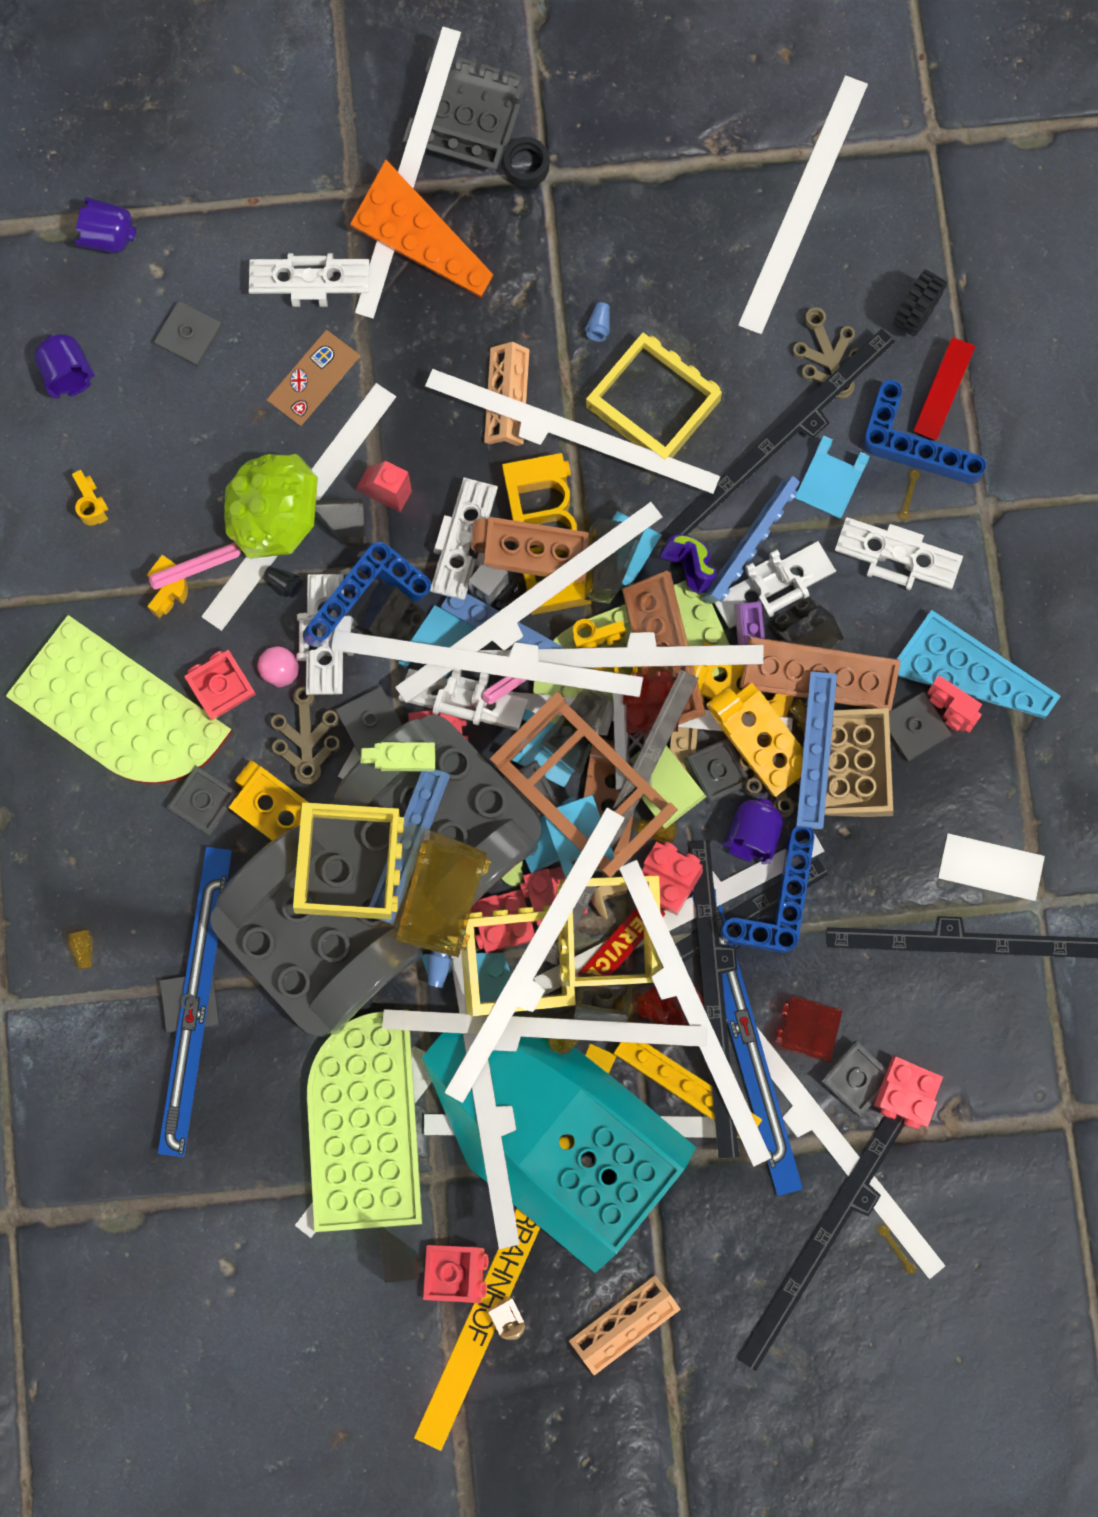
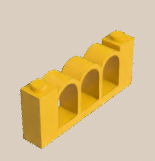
[502,453,595,615]

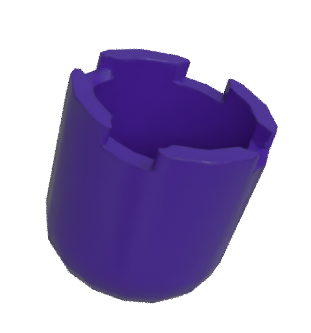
[75,197,137,254]
[35,334,95,398]
[722,798,783,865]

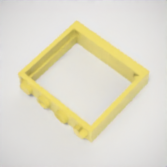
[586,333,722,460]
[293,803,404,920]
[556,876,662,987]
[458,905,576,1016]

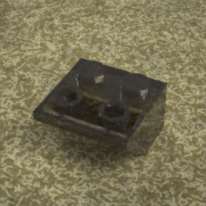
[352,582,428,642]
[768,597,844,649]

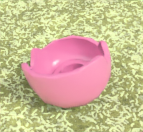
[257,646,299,687]

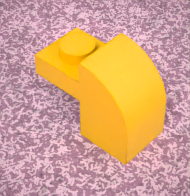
[147,555,188,619]

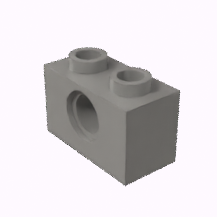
[468,563,509,607]

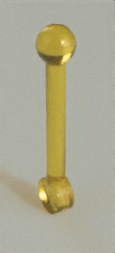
[900,470,920,520]
[878,1225,917,1274]

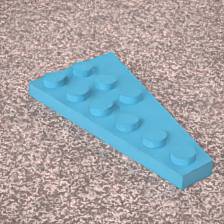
[897,610,1060,719]

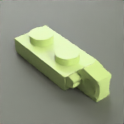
[360,742,435,771]

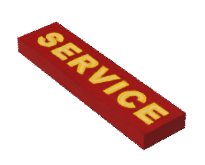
[577,907,666,993]

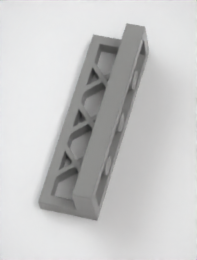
[613,690,652,793]

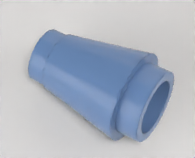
[585,302,610,342]
[427,948,454,988]

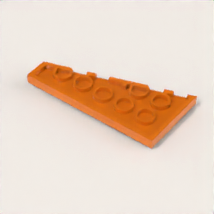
[350,160,493,298]

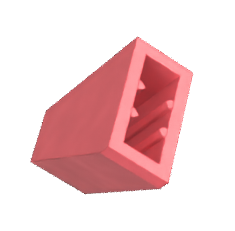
[356,461,412,512]

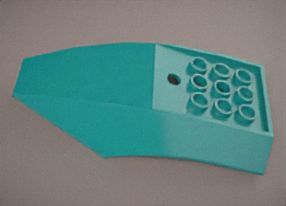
[421,1032,696,1273]

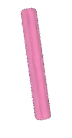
[149,543,241,589]

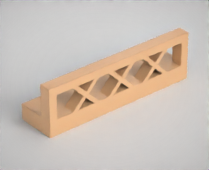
[484,342,529,446]
[569,1275,681,1375]

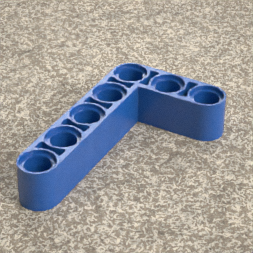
[863,380,986,484]
[303,542,431,647]
[720,826,815,953]

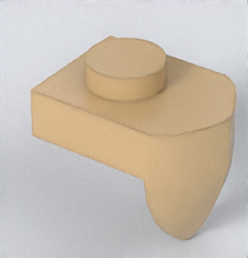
[591,885,627,920]
[487,1297,525,1340]

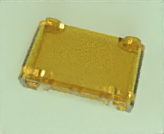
[396,829,491,958]

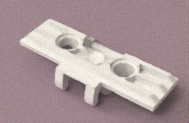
[249,253,369,307]
[430,478,498,601]
[835,517,963,590]
[714,541,836,629]
[296,574,354,695]
[399,668,528,731]

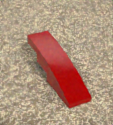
[913,337,975,441]

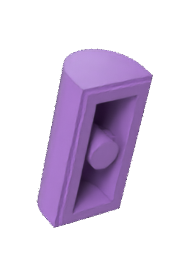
[734,602,765,645]

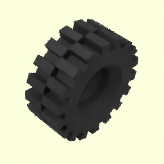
[893,269,948,337]

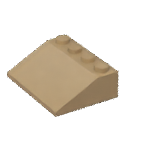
[825,708,893,817]

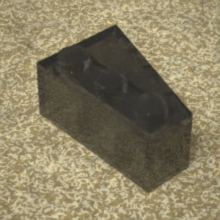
[585,518,644,604]
[538,688,609,778]

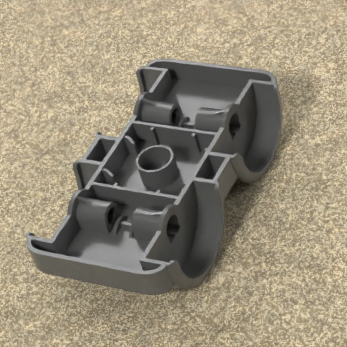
[210,715,542,1037]

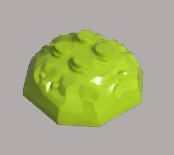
[224,454,318,559]

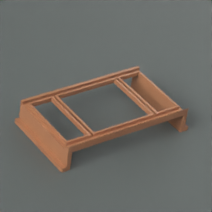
[490,692,678,878]

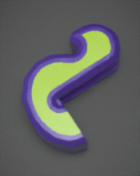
[660,534,717,593]

